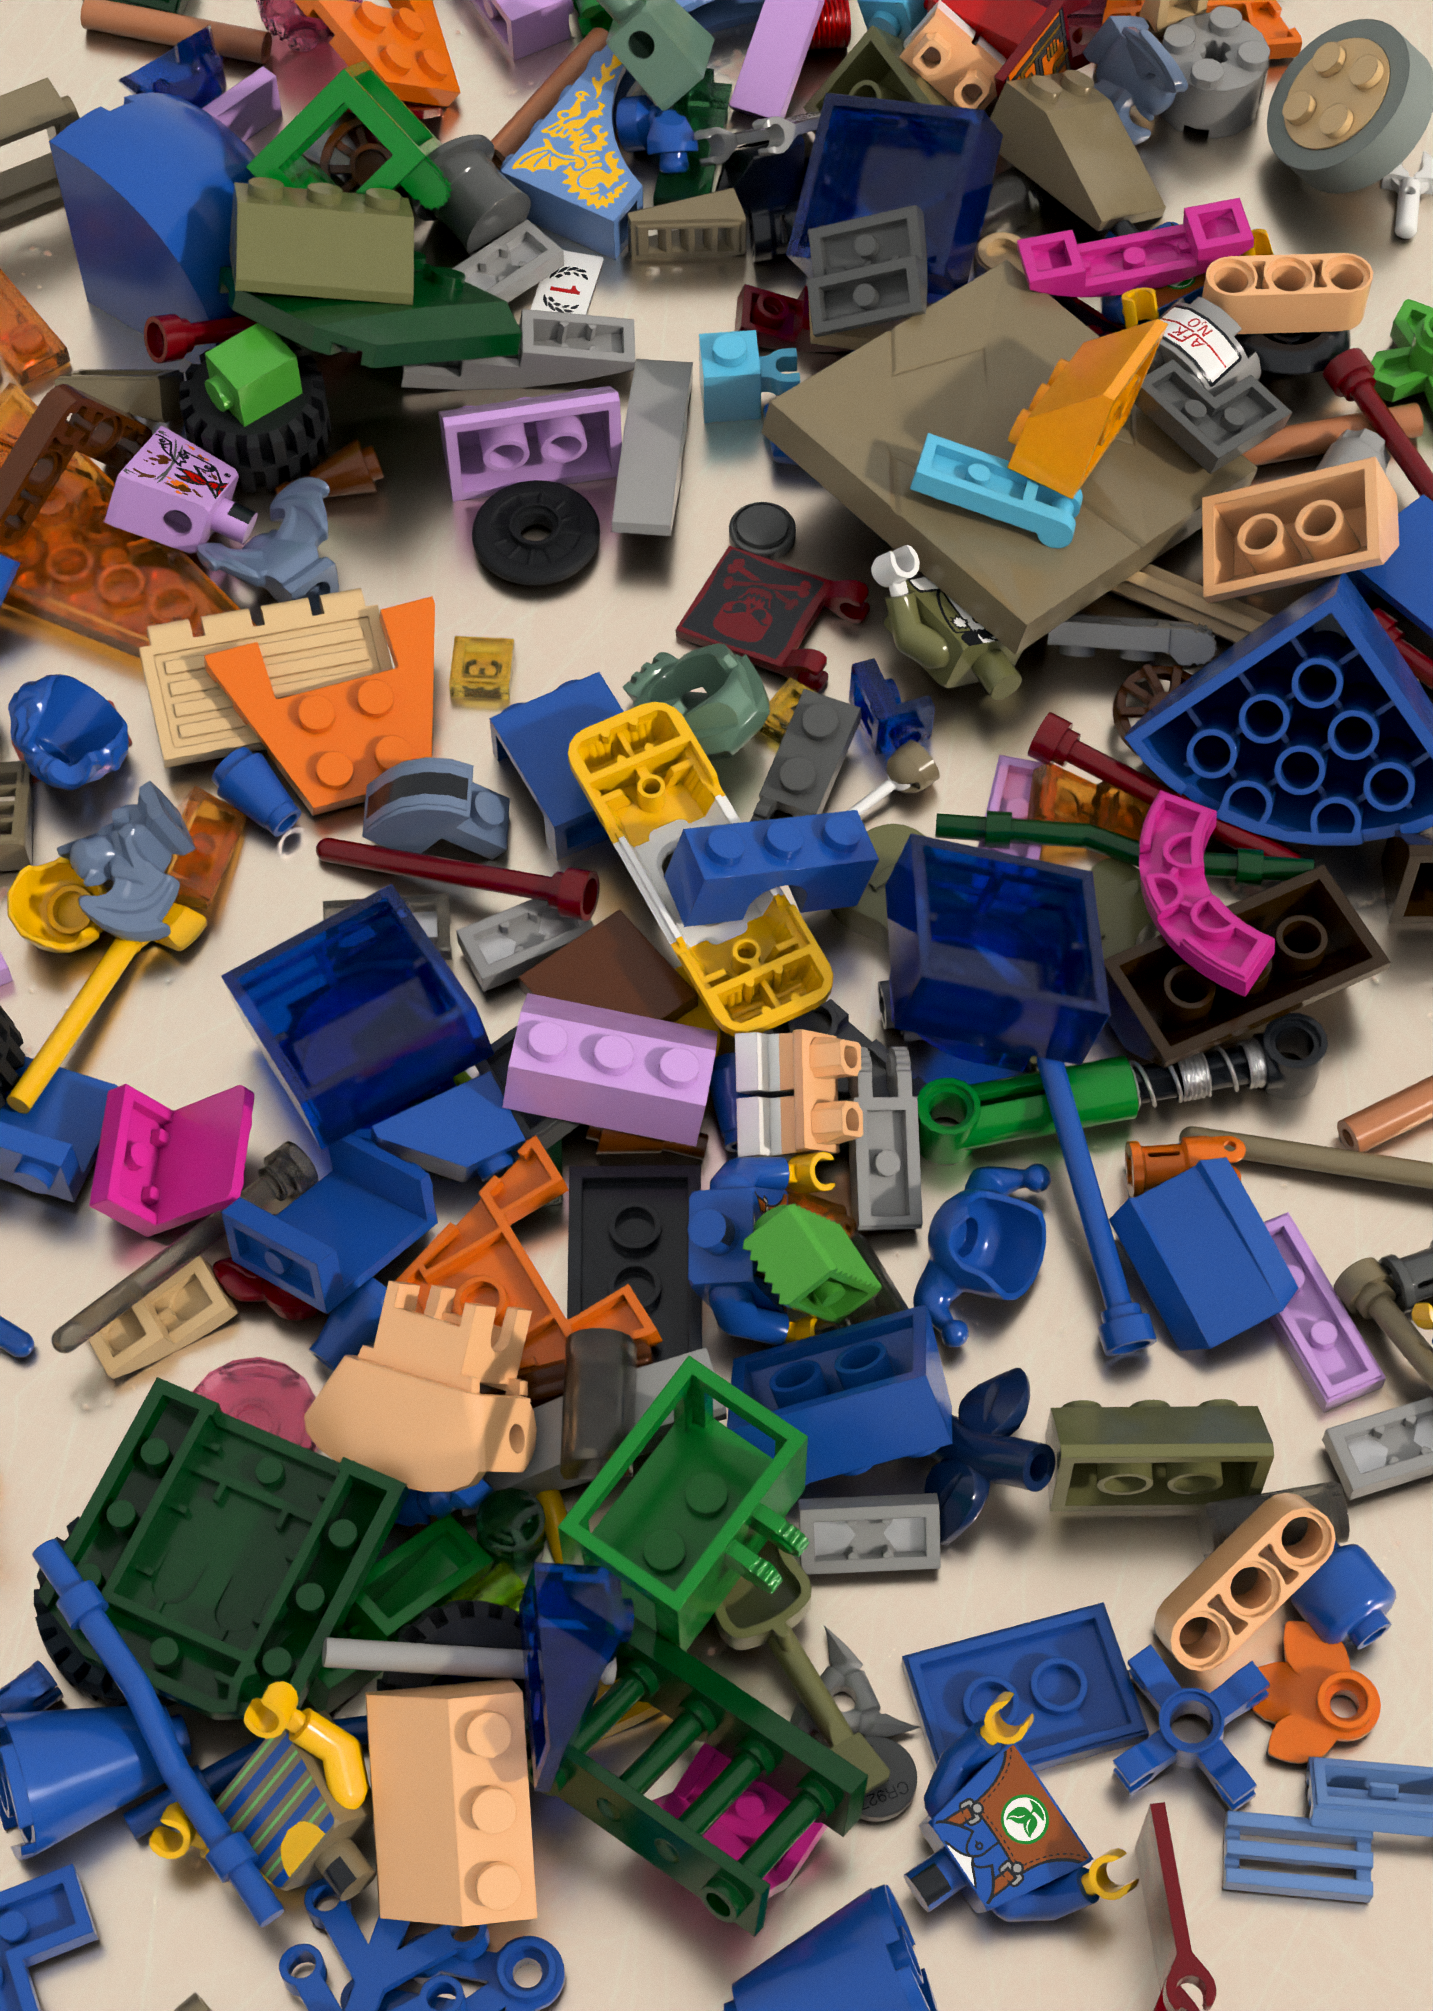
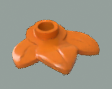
[1250,1621,1381,1764]

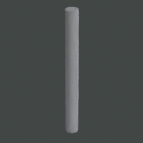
[322,1637,617,1685]

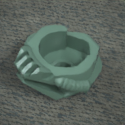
[623,643,770,761]

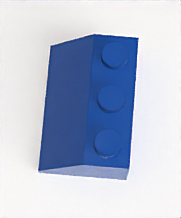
[727,1304,953,1486]

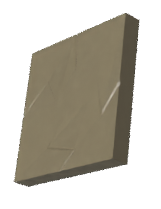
[761,260,1258,655]

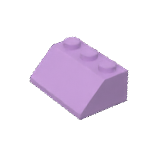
[438,386,622,502]
[502,993,718,1147]

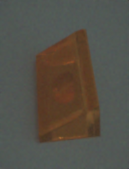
[164,785,248,910]

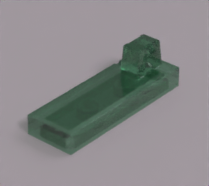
[653,68,732,206]

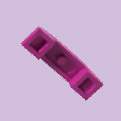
[1017,198,1254,297]

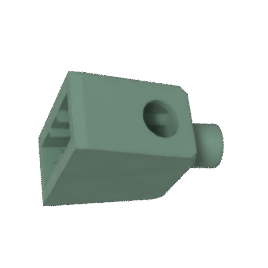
[596,0,714,111]

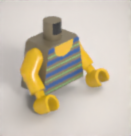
[149,1681,376,1901]

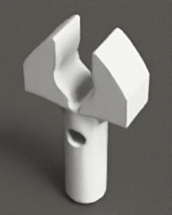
[1381,151,1433,239]

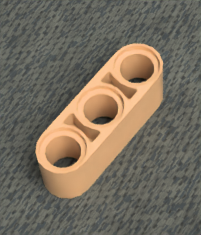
[1202,253,1373,334]
[1154,1493,1336,1671]

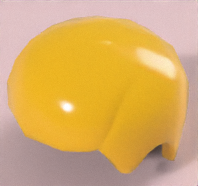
[7,857,109,953]

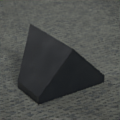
[715,134,805,218]

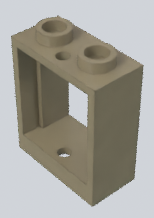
[0,77,80,227]

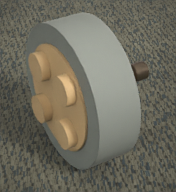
[1267,19,1433,194]

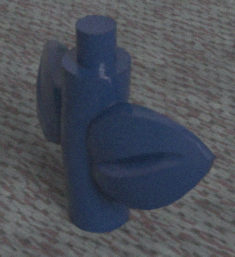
[924,1368,1055,1546]

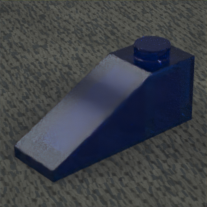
[519,1562,634,1792]

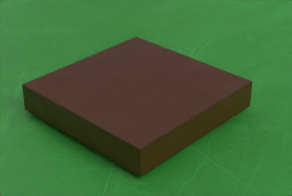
[518,909,698,1022]

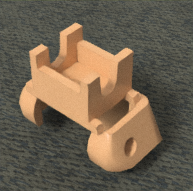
[304,1280,537,1492]

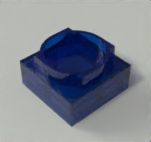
[786,93,1003,296]
[885,833,1111,1072]
[221,883,494,1150]

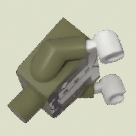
[871,545,1023,700]

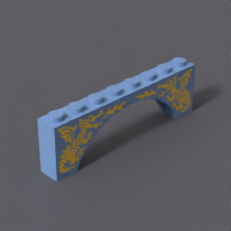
[500,0,765,260]

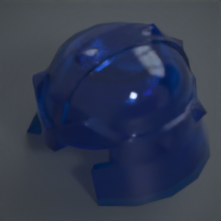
[117,25,227,109]

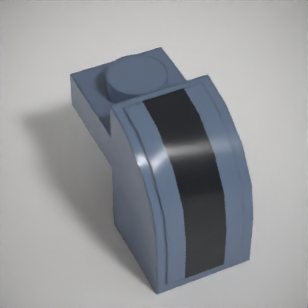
[362,757,510,860]

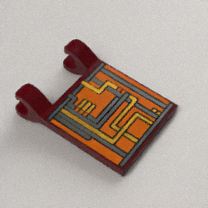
[994,0,1095,99]

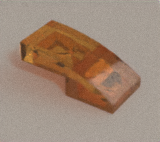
[1027,763,1150,841]

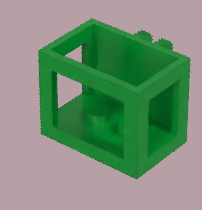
[246,61,453,210]
[558,1356,810,1651]

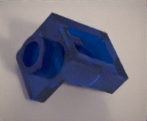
[849,658,935,756]

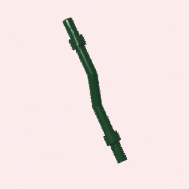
[935,810,1314,887]

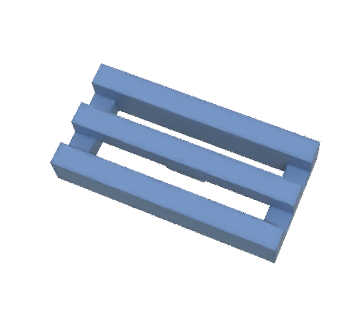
[1306,1757,1433,1837]
[1223,1810,1373,1903]

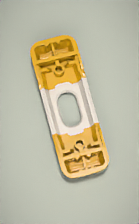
[568,702,833,1039]

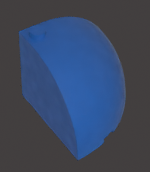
[49,92,256,364]
[1124,573,1433,846]

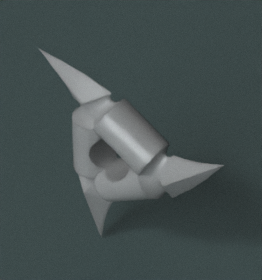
[790,1626,921,1738]

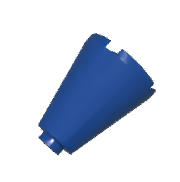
[0,1704,191,1861]
[724,1884,938,2011]

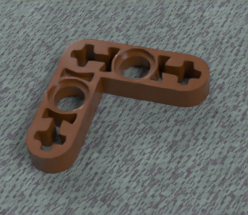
[0,384,153,546]

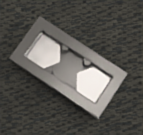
[452,219,564,303]
[456,899,594,992]
[1322,1396,1433,1500]
[798,1493,941,1575]

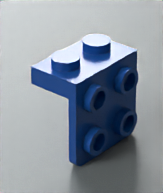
[0,1056,118,1202]

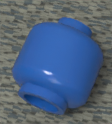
[1290,1541,1396,1649]

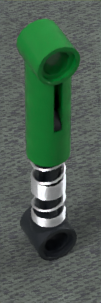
[917,1013,1328,1165]

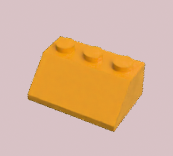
[1007,319,1168,499]

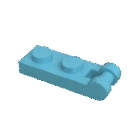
[910,433,1083,549]

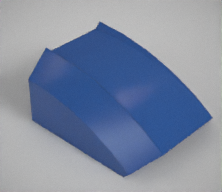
[1109,1157,1298,1351]

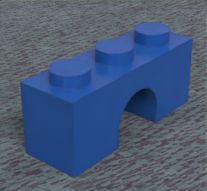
[664,810,879,927]

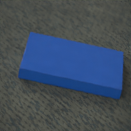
[901,1602,1149,1772]

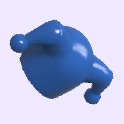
[913,1163,1051,1347]

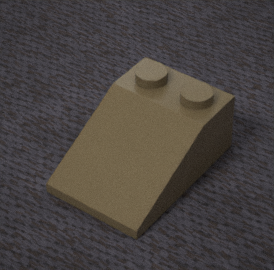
[981,70,1166,231]

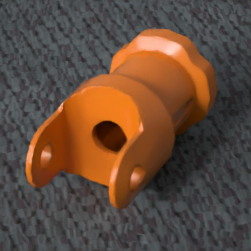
[1125,1136,1246,1198]

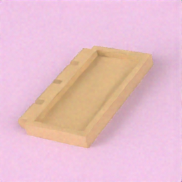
[139,588,393,768]

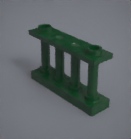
[525,1617,868,1937]

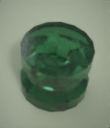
[476,1488,546,1575]

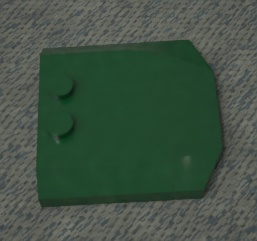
[218,251,522,368]
[38,1377,410,1720]

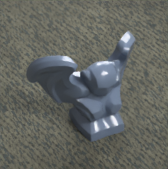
[1082,16,1188,146]
[197,477,339,616]
[57,781,196,942]

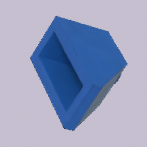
[370,1071,526,1183]

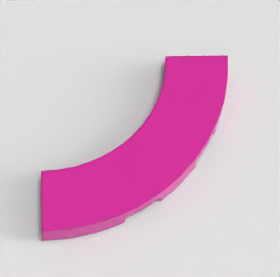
[1139,790,1275,997]

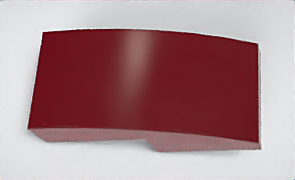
[734,284,851,353]

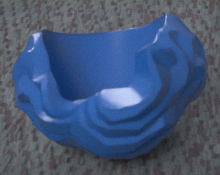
[8,674,129,790]

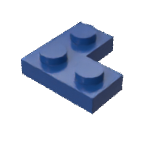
[0,1864,99,2011]

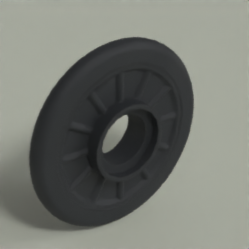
[472,480,600,585]

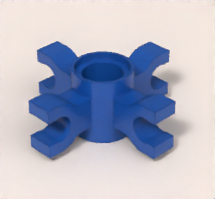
[1113,1644,1270,1811]

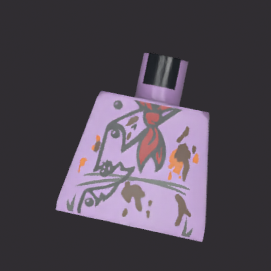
[104,426,258,554]

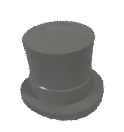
[408,134,531,256]

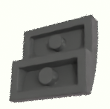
[807,205,928,337]

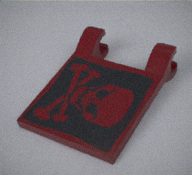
[675,546,870,693]
[1135,1802,1216,2011]

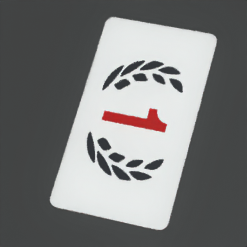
[530,250,604,315]

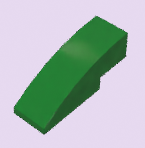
[306,1514,494,1713]

